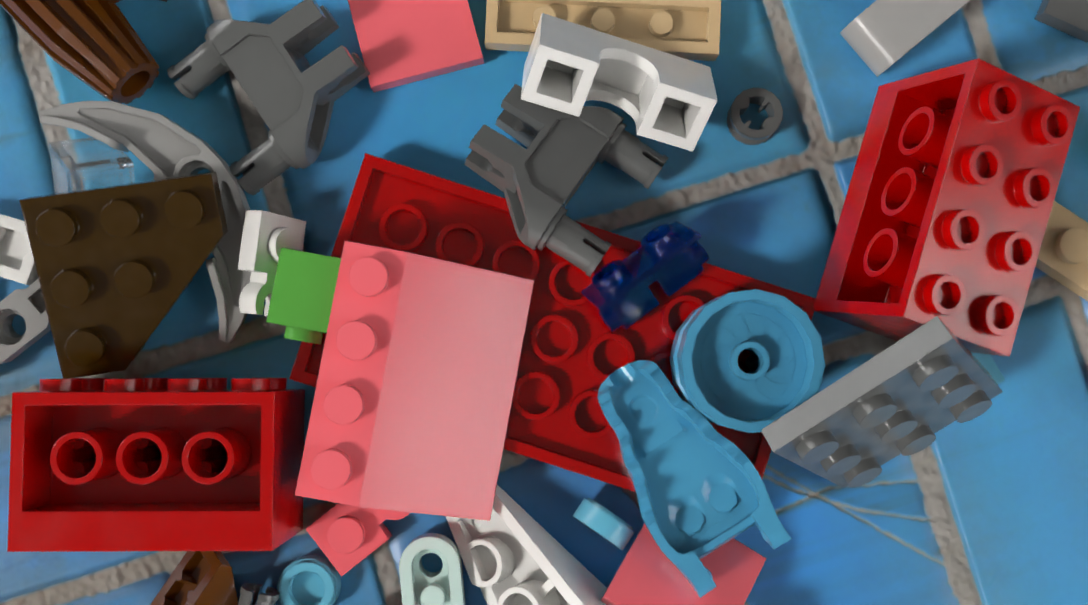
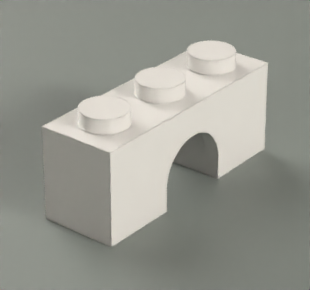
[521,13,717,152]

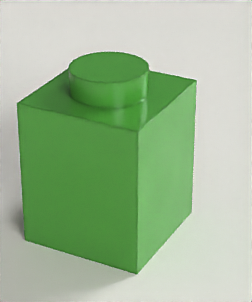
[266,248,341,344]

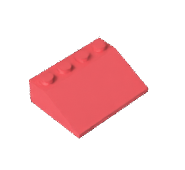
[295,241,534,521]

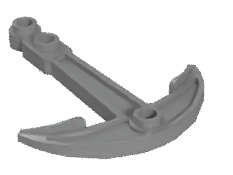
[0,101,251,364]

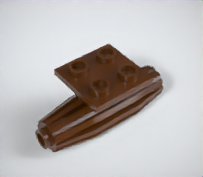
[0,0,168,104]

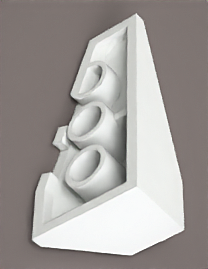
[446,485,607,605]

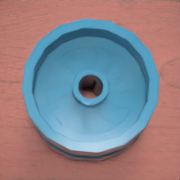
[669,289,825,433]

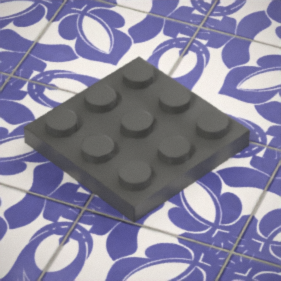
[761,316,1003,488]

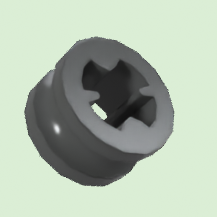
[727,87,783,145]

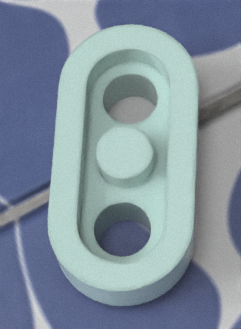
[399,533,466,605]

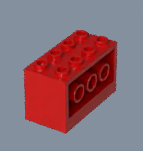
[812,58,1080,357]
[7,377,305,552]

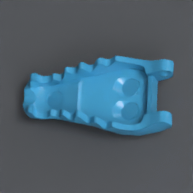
[597,360,792,598]

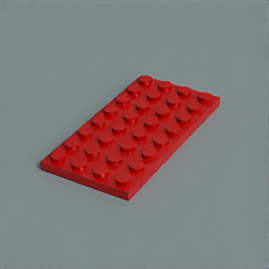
[289,153,816,492]

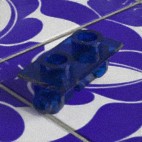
[581,221,710,332]

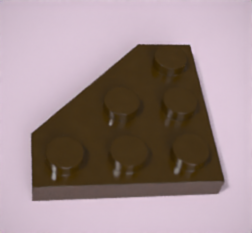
[19,172,228,379]

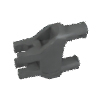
[167,0,370,195]
[464,84,669,277]

